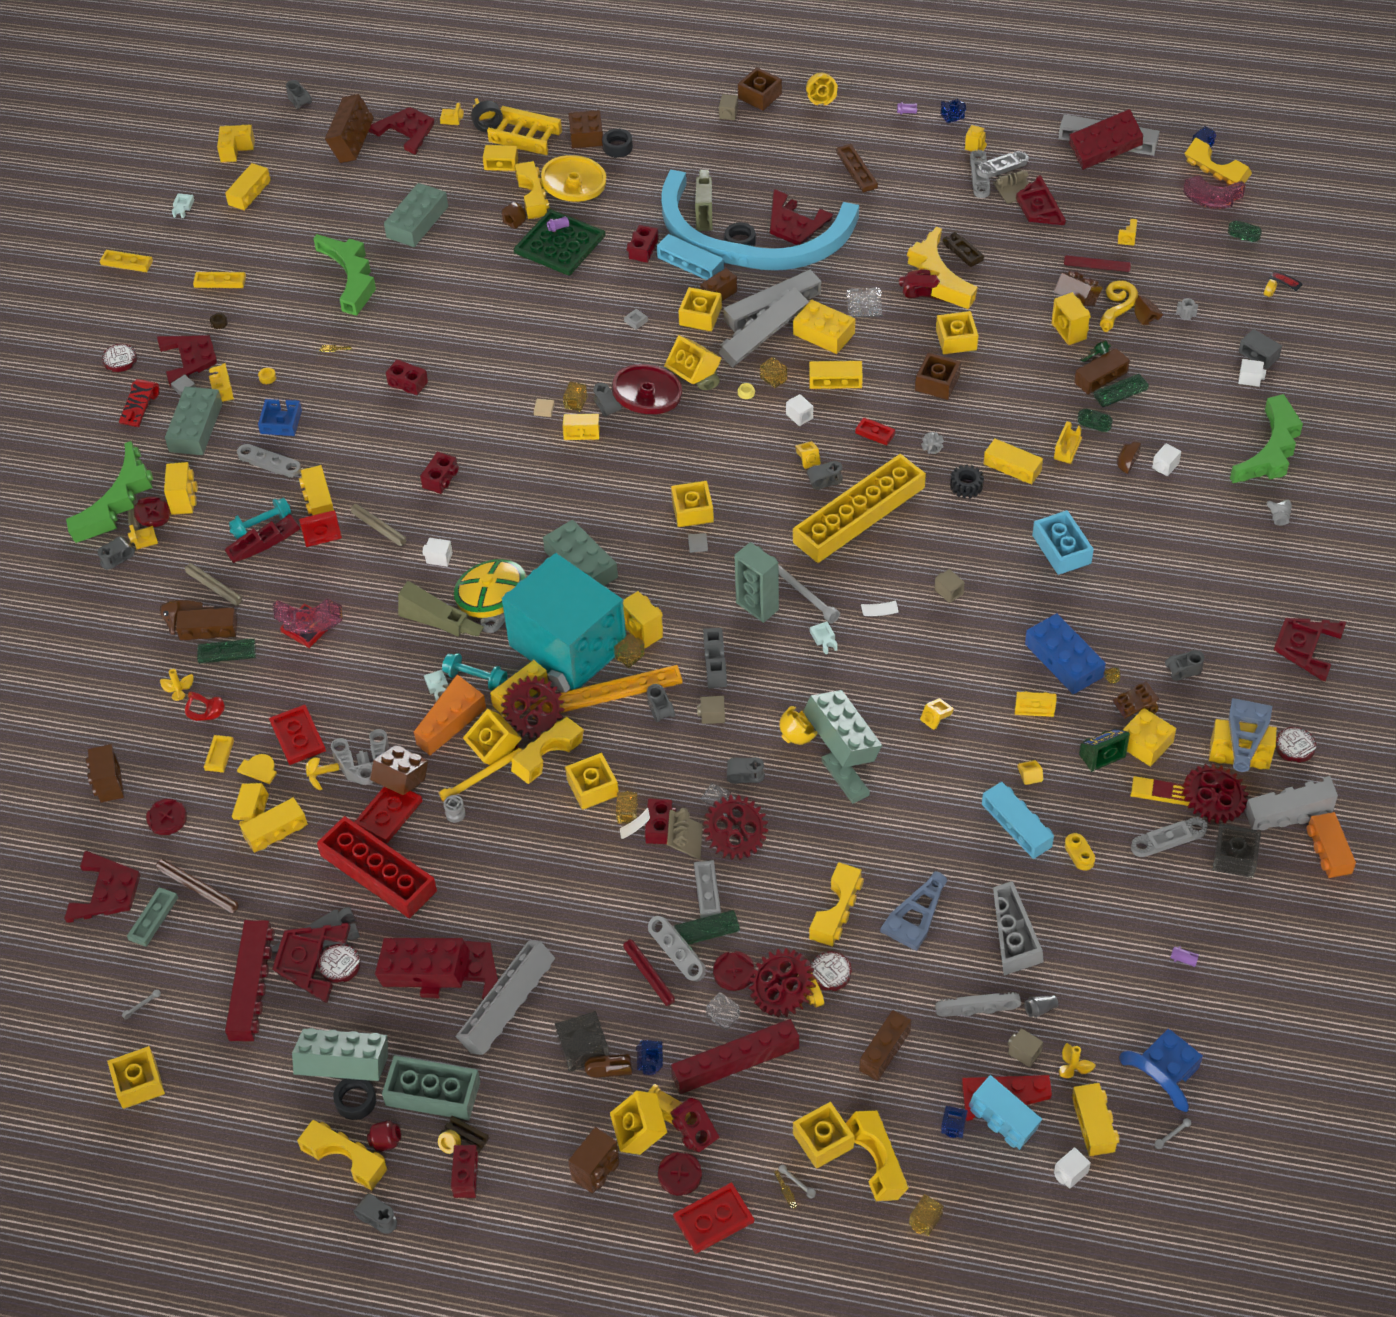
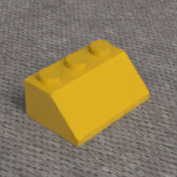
[664,335,721,384]

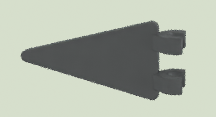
[271,907,360,953]

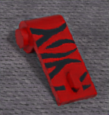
[119,379,160,428]

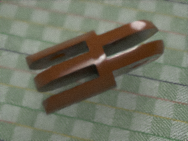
[584,1054,632,1078]

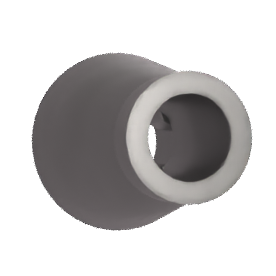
[1025,995,1058,1018]

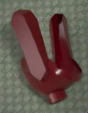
[899,269,946,302]

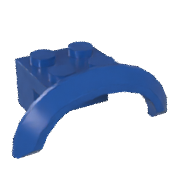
[1119,1028,1203,1112]

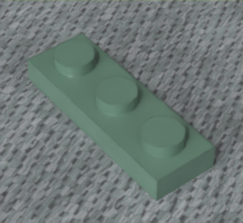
[822,752,870,804]
[127,887,178,947]

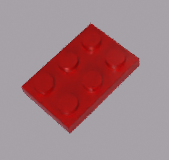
[269,705,326,765]
[354,787,423,844]
[673,1182,754,1254]

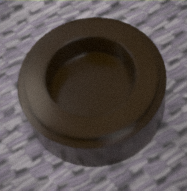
[210,313,228,329]

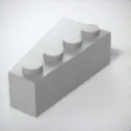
[1245,776,1338,831]
[993,881,1044,976]

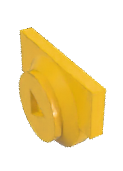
[237,754,277,784]

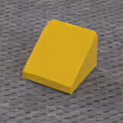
[1017,760,1043,785]

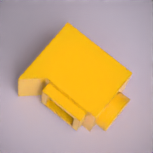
[965,125,987,152]

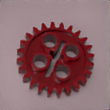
[501,676,565,739]
[1182,764,1249,824]
[702,794,768,860]
[749,948,816,1018]

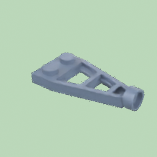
[1228,698,1272,772]
[880,871,947,951]

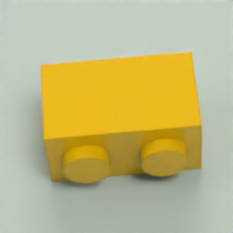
[483,145,518,171]

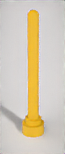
[438,748,523,803]

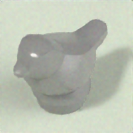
[1267,500,1292,526]

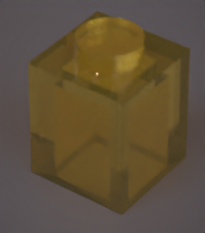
[760,357,787,388]
[563,381,588,411]
[614,633,645,668]
[616,791,638,824]
[909,1194,944,1236]

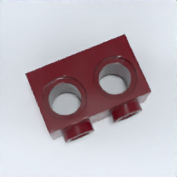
[626,225,659,263]
[386,359,428,396]
[420,451,459,494]
[645,799,676,844]
[670,1097,720,1153]
[451,1145,479,1198]

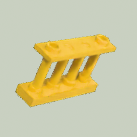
[487,106,562,156]

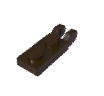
[943,232,984,267]

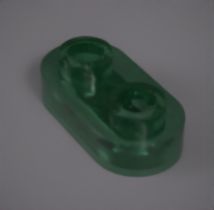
[1228,221,1262,242]
[1077,408,1113,432]

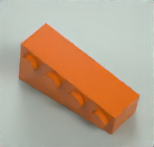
[414,674,486,756]

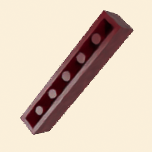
[225,920,275,1041]
[671,1019,799,1095]

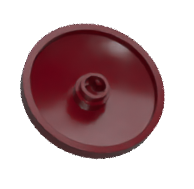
[612,364,682,414]

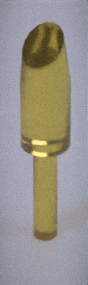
[319,345,352,352]
[774,1170,797,1209]

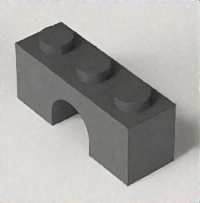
[703,628,727,689]

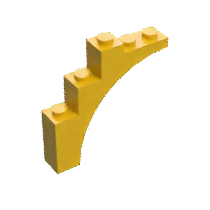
[907,227,978,309]

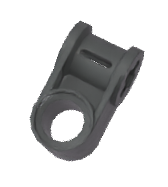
[286,80,312,109]
[593,383,621,417]
[807,461,843,490]
[98,536,135,570]
[1165,650,1205,681]
[647,684,675,723]
[727,757,765,784]
[353,1193,397,1234]

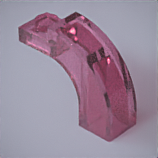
[1183,175,1246,209]
[273,599,343,634]

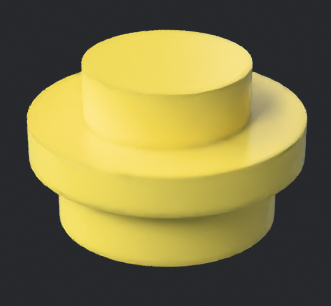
[738,383,755,399]

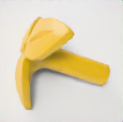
[160,669,194,701]
[306,758,339,790]
[1059,1043,1096,1078]

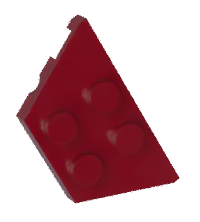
[1016,175,1066,225]

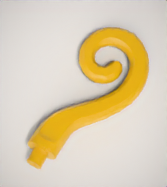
[1100,281,1138,332]

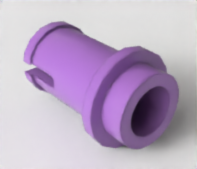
[897,102,917,115]
[547,216,569,232]
[1170,946,1199,967]

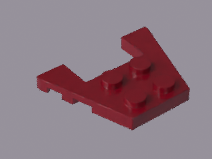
[369,107,435,155]
[769,189,833,245]
[157,335,218,387]
[1274,618,1347,682]
[64,851,141,923]
[272,923,351,1003]
[420,941,498,1000]

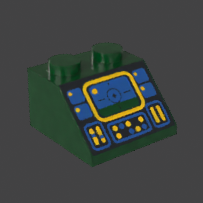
[1079,728,1130,772]

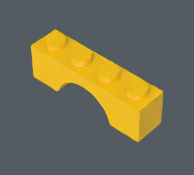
[1184,138,1252,189]
[515,161,549,219]
[511,717,584,784]
[809,862,864,947]
[846,1111,908,1201]
[297,1120,387,1191]

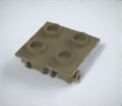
[993,170,1029,204]
[667,808,703,860]

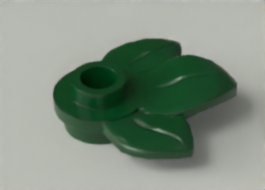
[1080,340,1111,362]

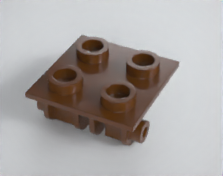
[1112,681,1160,719]

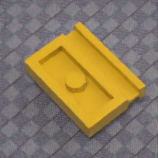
[1015,691,1056,717]

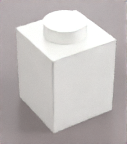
[1238,359,1266,387]
[786,394,813,426]
[1152,443,1181,476]
[423,538,453,567]
[1054,1147,1091,1189]

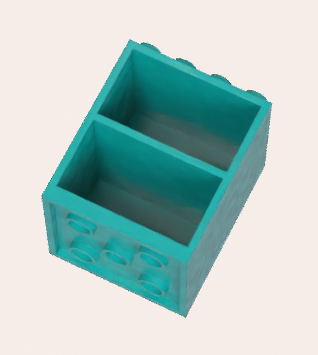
[502,553,627,690]

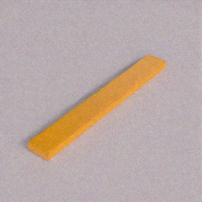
[529,665,683,719]

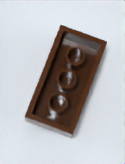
[325,94,374,163]

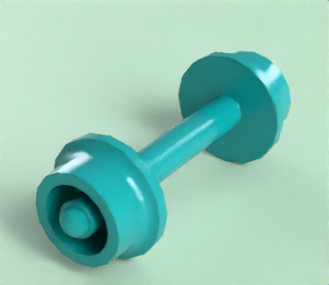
[229,498,292,539]
[442,653,508,691]

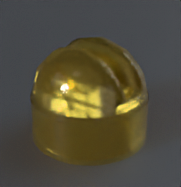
[1104,667,1121,684]

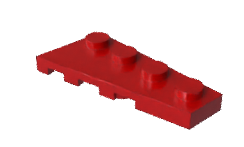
[962,1075,1052,1121]

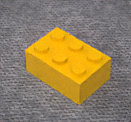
[793,299,855,354]
[1209,719,1277,769]

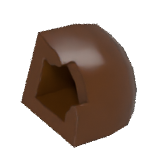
[502,202,526,229]
[1134,295,1164,325]
[1117,442,1141,474]

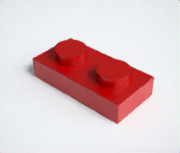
[855,417,895,446]

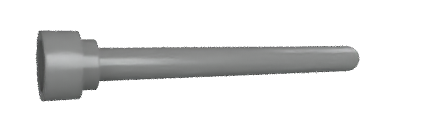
[778,565,840,623]

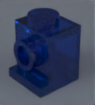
[940,99,966,123]
[1192,126,1216,148]
[636,1040,663,1075]
[941,1106,968,1138]

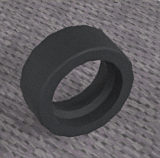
[471,101,503,132]
[602,128,633,158]
[724,222,756,247]
[333,1079,376,1120]

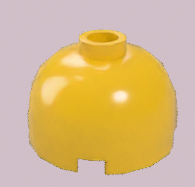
[806,72,838,106]
[779,706,818,745]

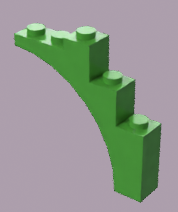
[313,234,376,316]
[1230,394,1303,483]
[66,441,154,543]

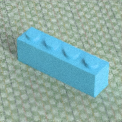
[657,234,724,280]
[982,782,1054,859]

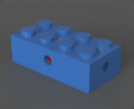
[1025,613,1106,695]

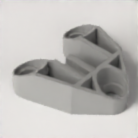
[331,729,389,785]

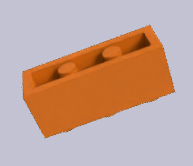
[1307,812,1356,878]

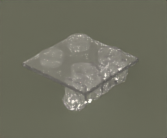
[846,287,883,317]

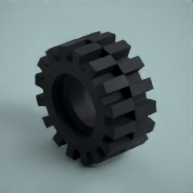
[950,464,984,499]

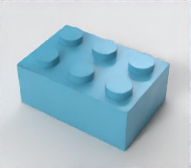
[1032,510,1094,575]
[969,1075,1042,1150]

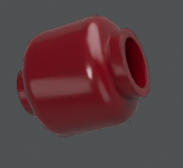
[367,1120,401,1152]

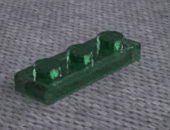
[1094,374,1149,407]
[197,638,256,664]
[674,910,740,945]

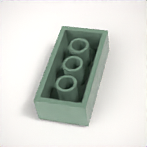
[384,183,448,247]
[165,386,222,455]
[543,519,618,586]
[735,542,779,623]
[803,690,882,768]
[292,1028,388,1081]
[382,1055,480,1120]

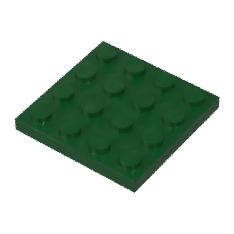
[513,209,606,276]

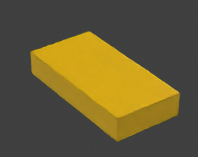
[204,735,234,773]

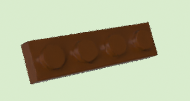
[836,144,878,193]

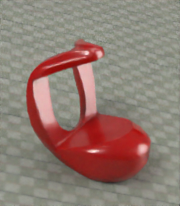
[185,691,225,721]

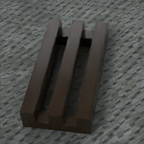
[440,1116,489,1154]

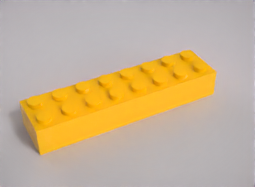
[793,454,926,563]

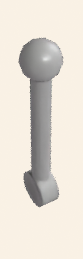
[122,990,161,1019]
[1155,1118,1191,1149]
[778,1165,816,1199]

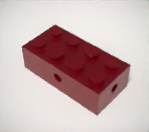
[1069,109,1144,170]
[375,938,470,988]

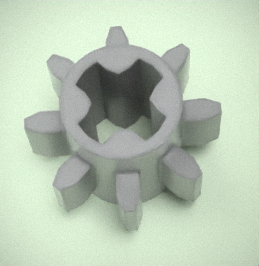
[1176,298,1198,320]
[921,432,944,454]

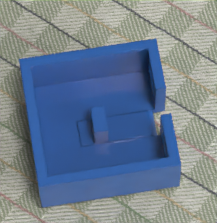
[258,399,302,436]

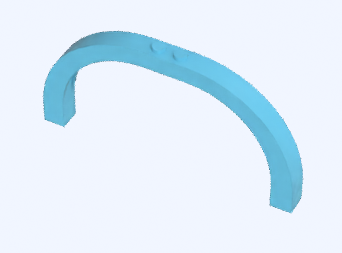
[661,170,859,270]

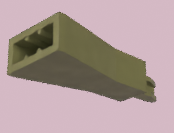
[695,170,713,231]
[398,581,484,637]

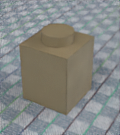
[719,94,738,120]
[935,569,965,603]
[697,696,725,724]
[1008,1028,1043,1067]

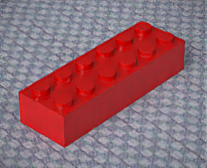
[317,816,437,919]

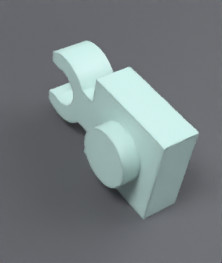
[172,194,194,218]
[810,622,837,654]
[424,670,448,702]

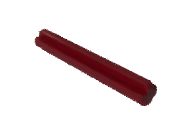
[1064,255,1131,272]
[623,939,675,1006]

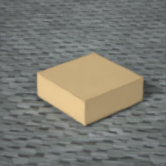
[534,399,555,417]

